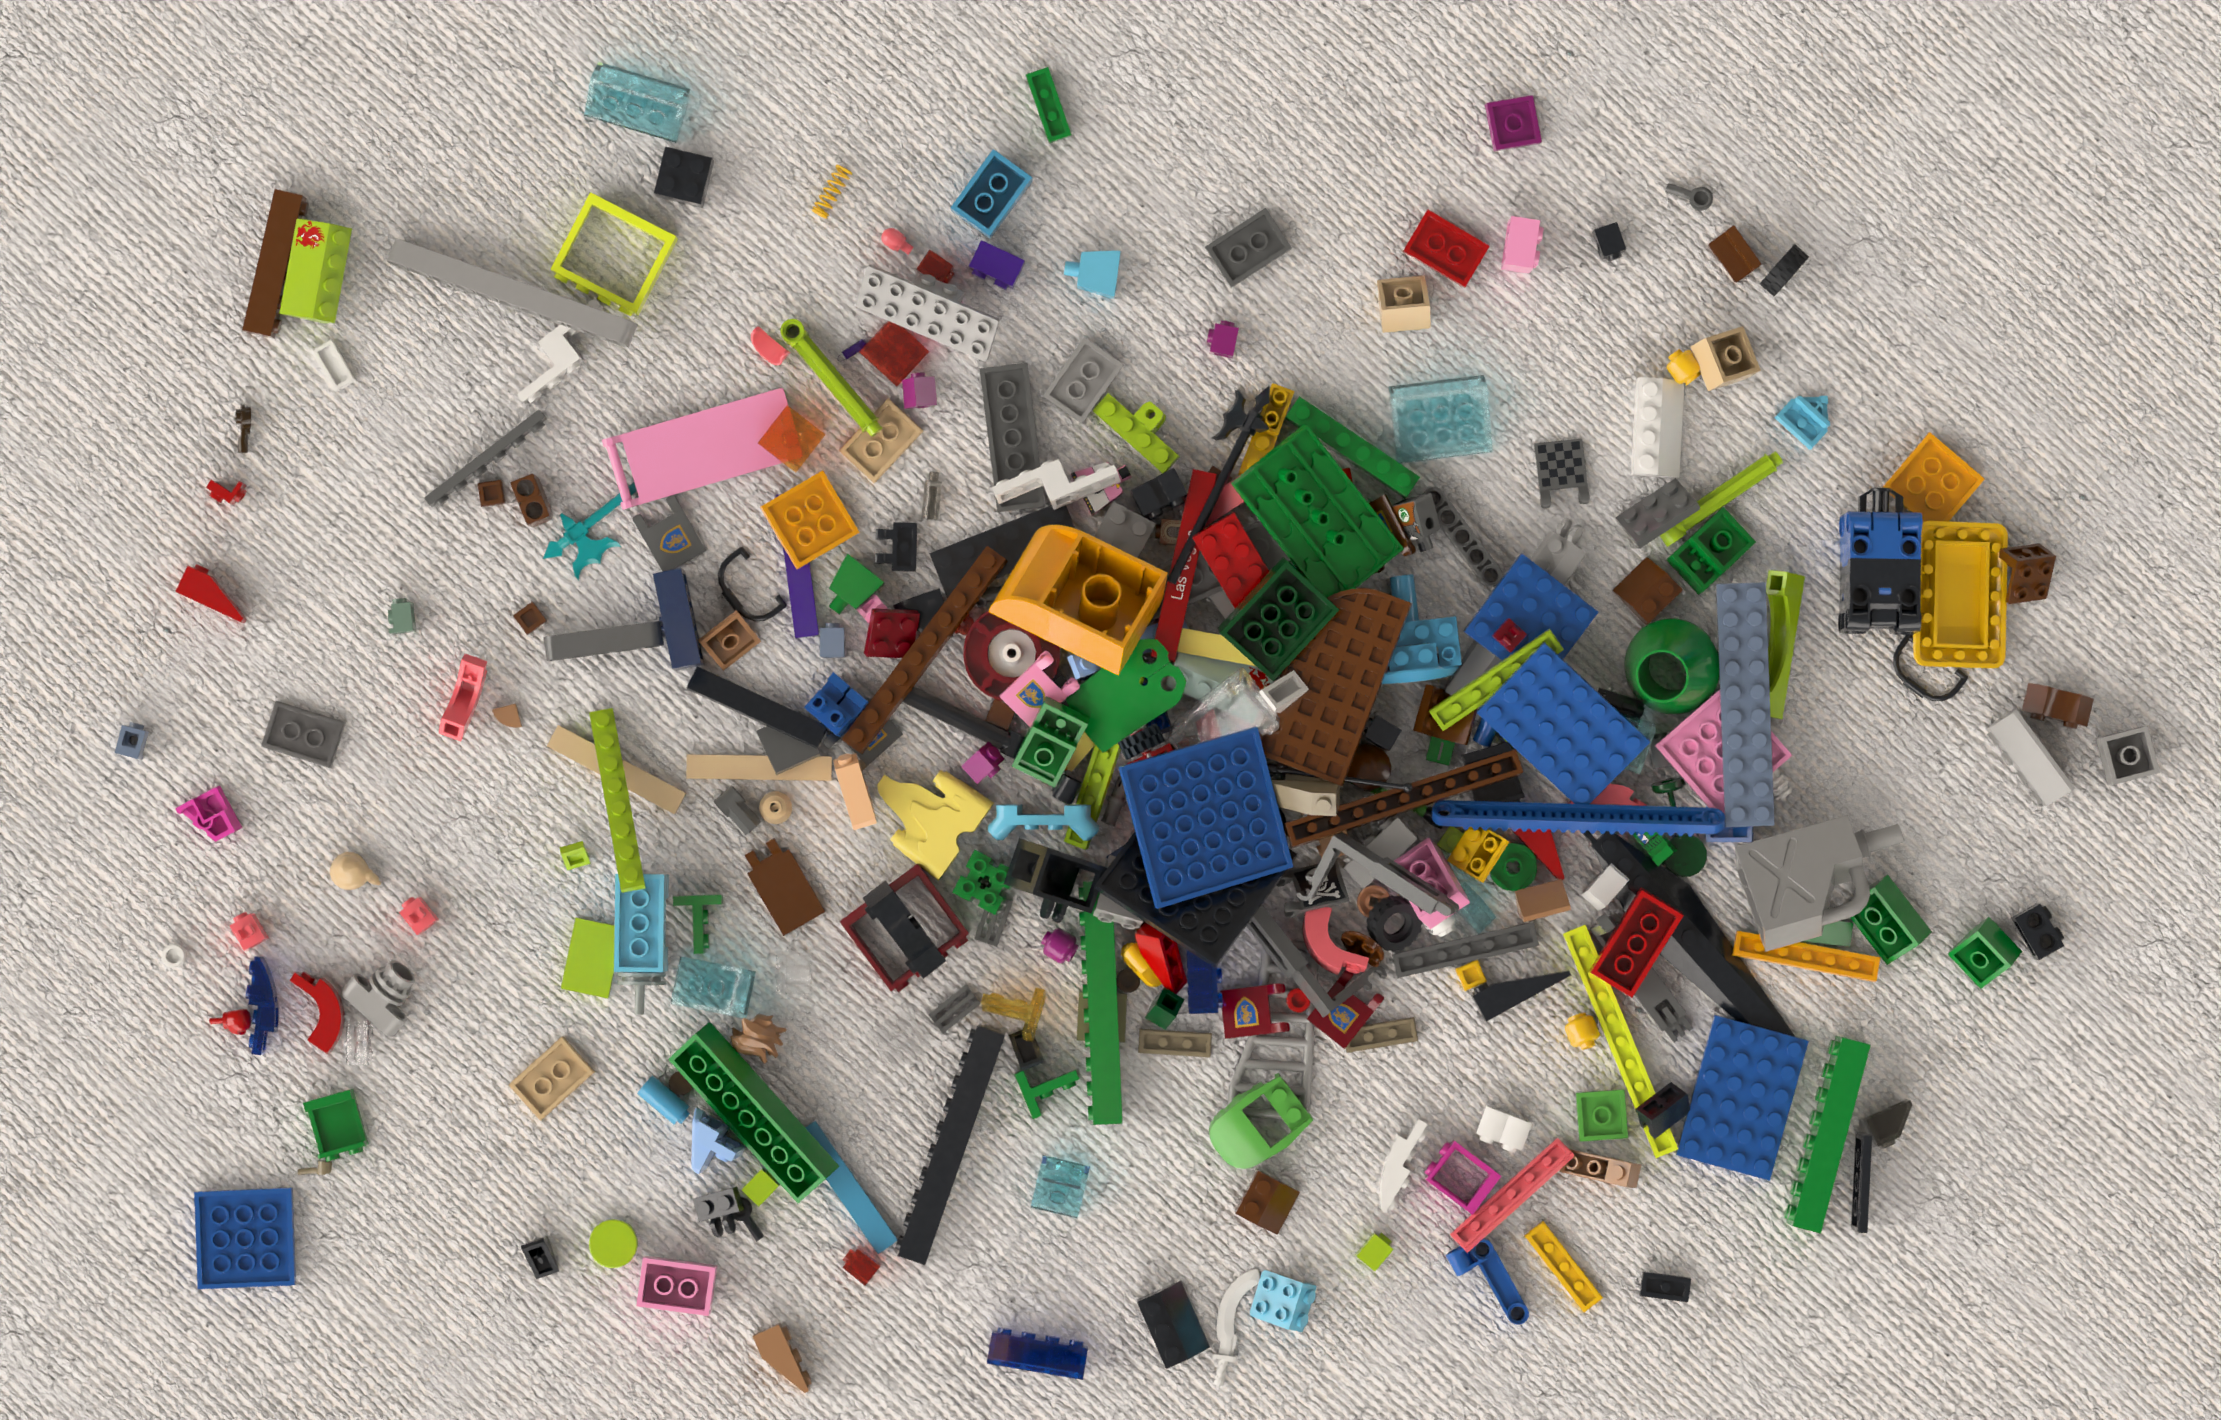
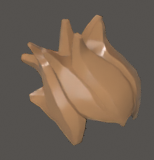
[730,1013,787,1064]

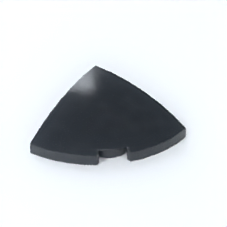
[893,588,954,638]

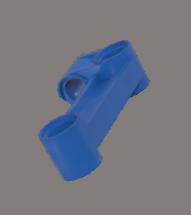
[1445,1238,1529,1325]

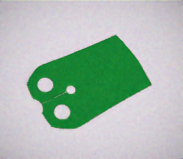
[1066,639,1186,753]

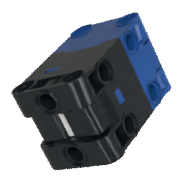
[1838,488,1923,635]

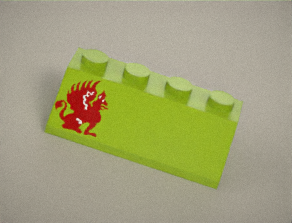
[279,219,352,323]

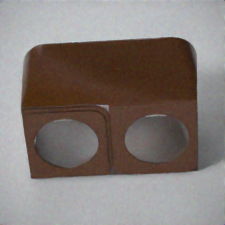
[510,473,553,527]

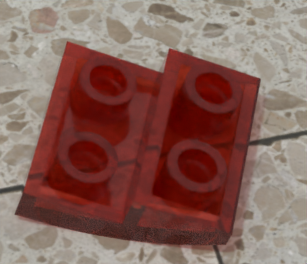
[859,321,930,387]

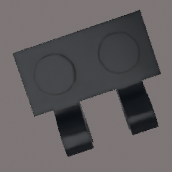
[875,522,917,572]

